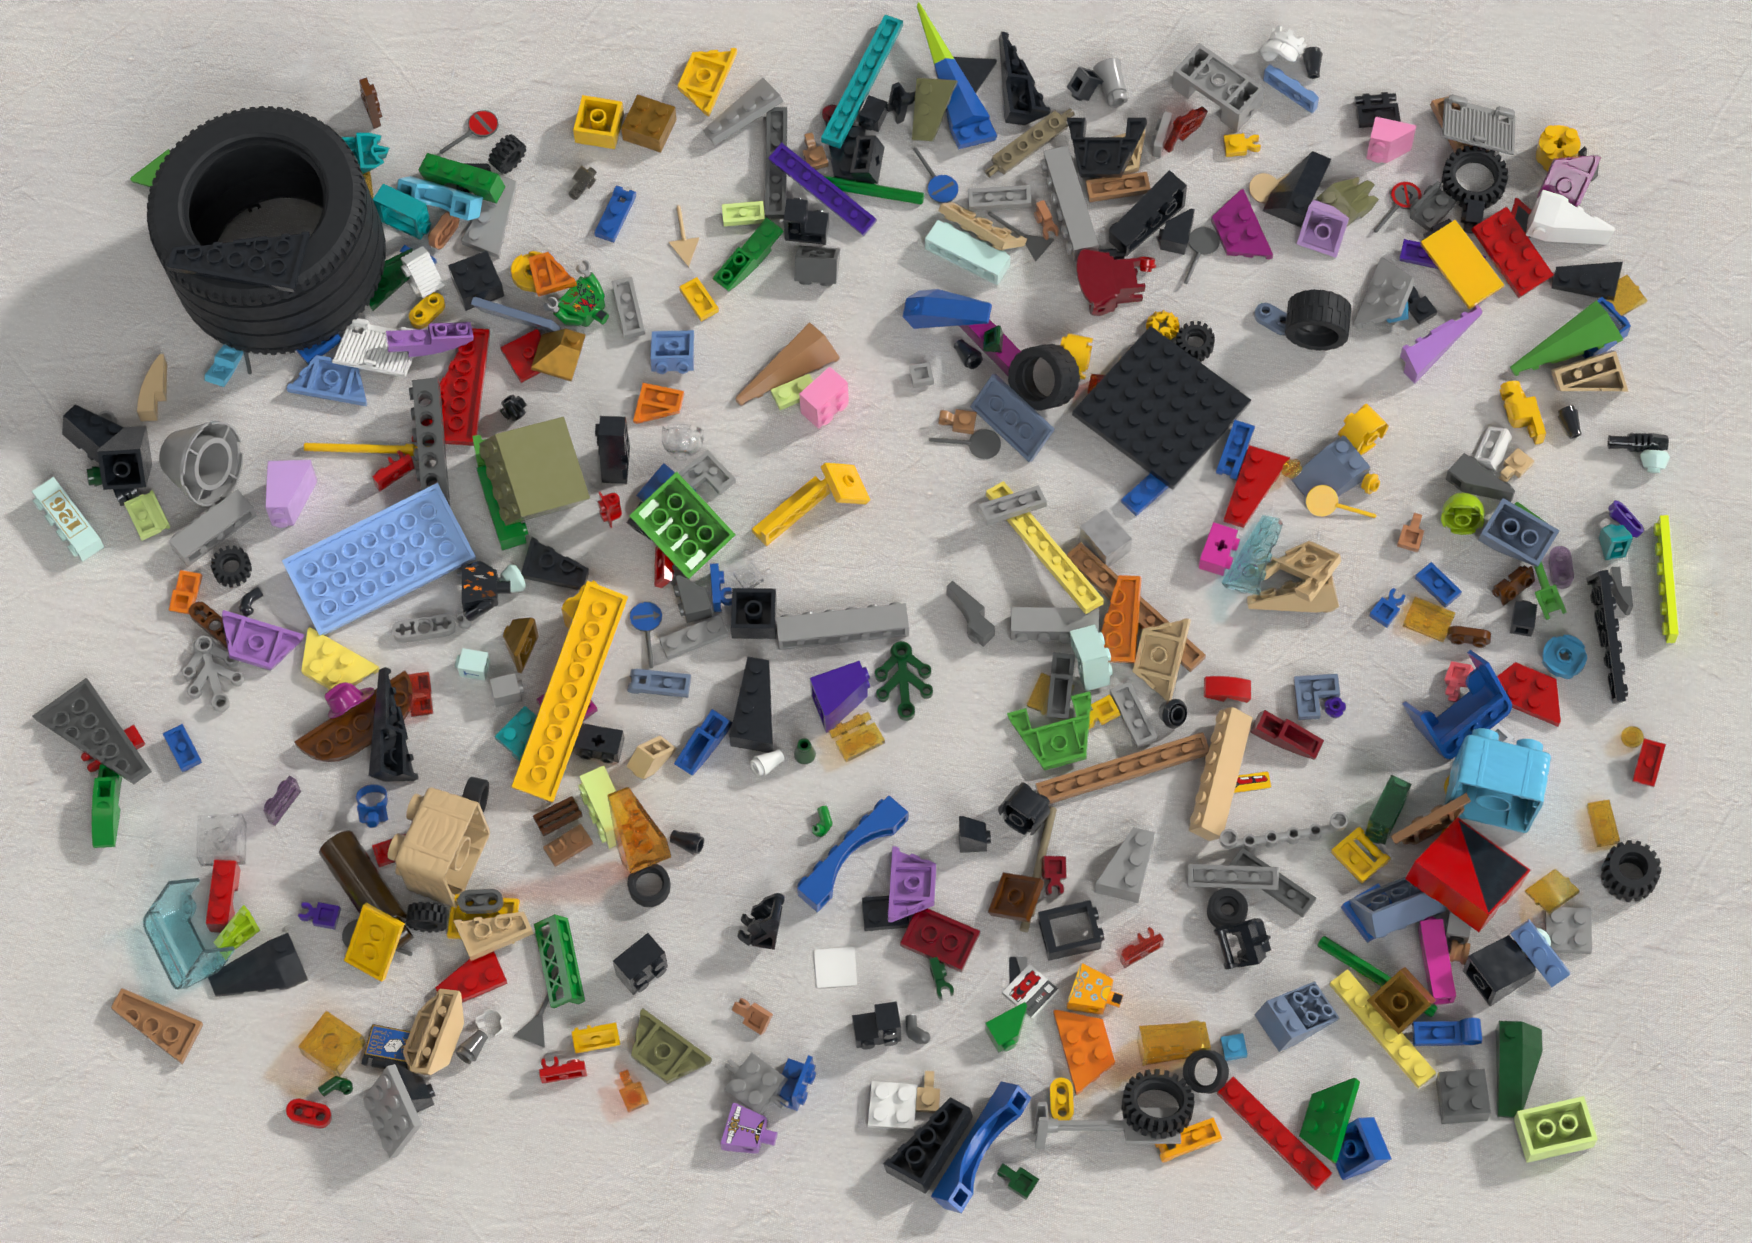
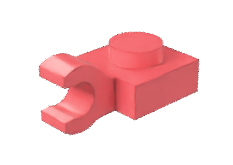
[1444,661,1474,702]

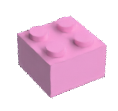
[799,367,849,429]

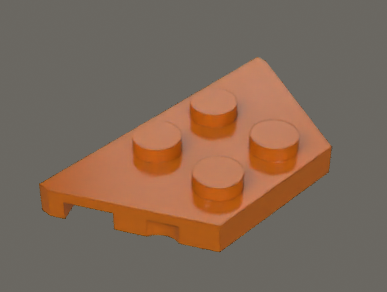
[1053,1010,1115,1095]

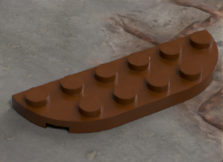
[294,671,413,762]

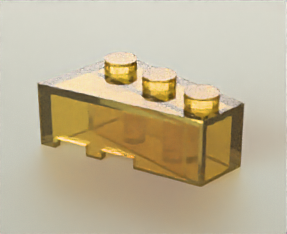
[1137,1020,1211,1066]

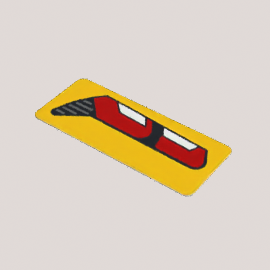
[1234,772,1271,793]

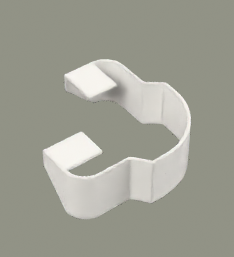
[476,1009,503,1036]

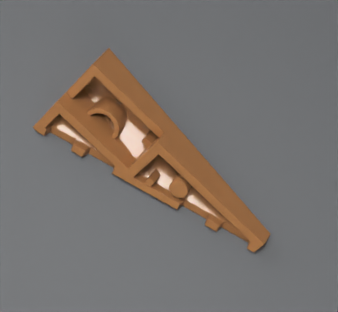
[736,322,840,406]

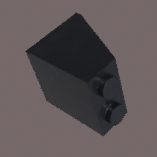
[97,426,152,490]
[1463,935,1537,1007]

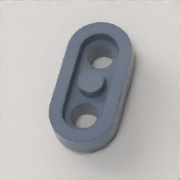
[1254,303,1287,335]

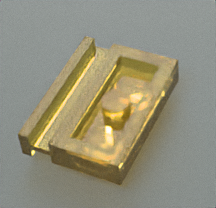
[1403,597,1455,642]

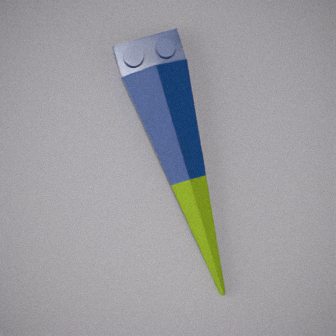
[917,2,997,149]

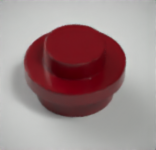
[822,105,837,122]

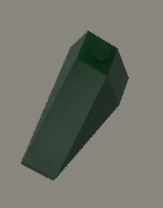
[1496,1021,1543,1118]

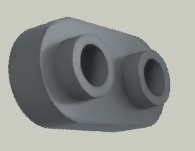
[458,889,504,914]

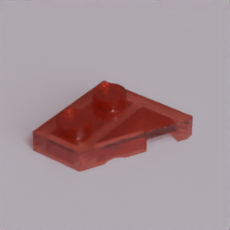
[1164,106,1208,153]

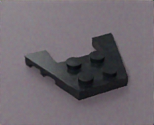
[1067,118,1147,178]

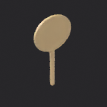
[1249,172,1291,203]

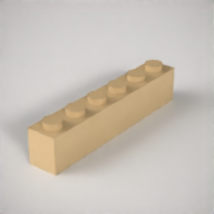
[1188,707,1253,841]

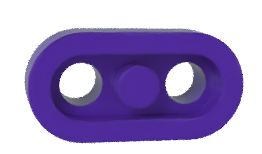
[1608,500,1645,538]

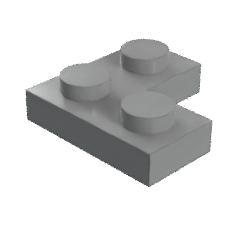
[679,450,736,495]

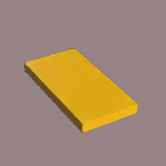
[1420,220,1504,309]

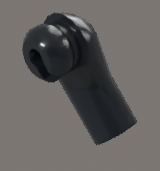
[238,587,263,617]

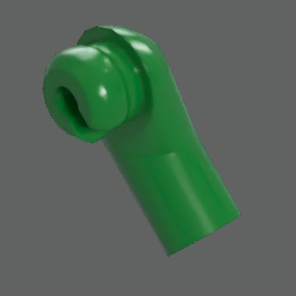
[812,806,833,837]

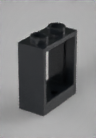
[1037,900,1105,961]

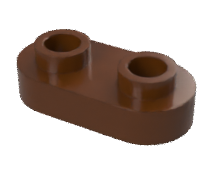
[1447,626,1491,648]

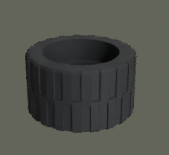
[1285,289,1352,351]
[1008,344,1080,411]

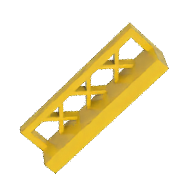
[752,476,830,547]

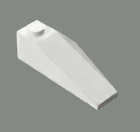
[1526,190,1615,245]

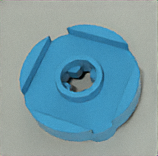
[1542,635,1587,679]

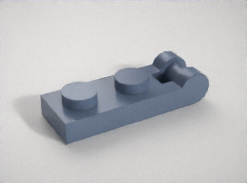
[628,669,691,698]

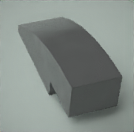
[1046,652,1075,719]

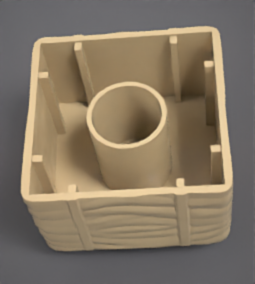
[388,787,490,908]

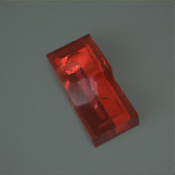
[408,672,434,717]

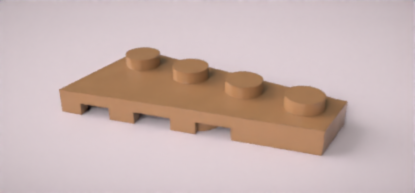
[111,988,203,1065]

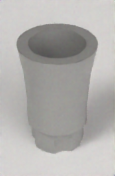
[1093,58,1128,107]

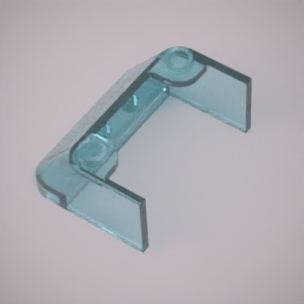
[143,878,235,990]

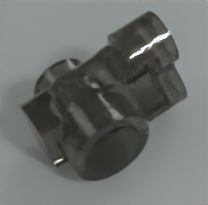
[568,165,597,200]

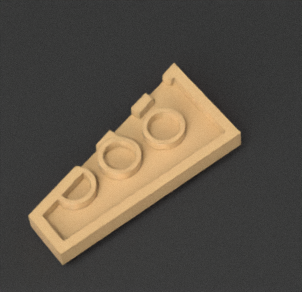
[938,202,1027,251]

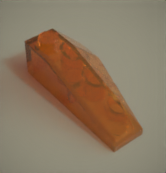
[607,787,671,874]

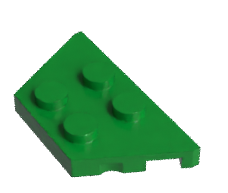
[1299,1078,1360,1164]

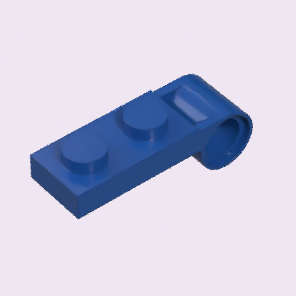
[1412,1018,1483,1046]

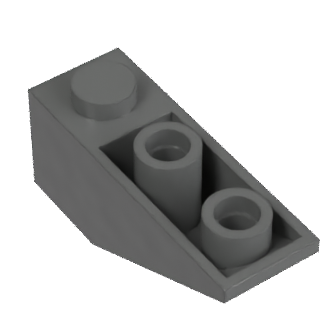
[1446,453,1515,502]

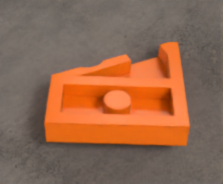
[528,252,577,297]
[633,383,685,424]

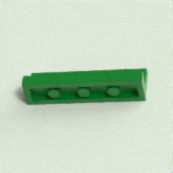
[534,914,585,1009]

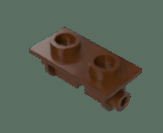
[1492,565,1535,606]

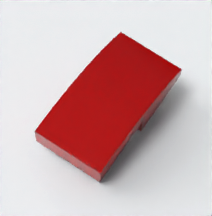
[1204,676,1251,703]

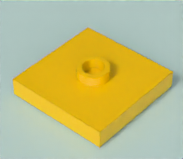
[821,463,871,505]

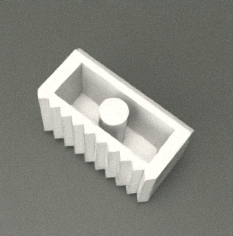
[401,246,445,298]

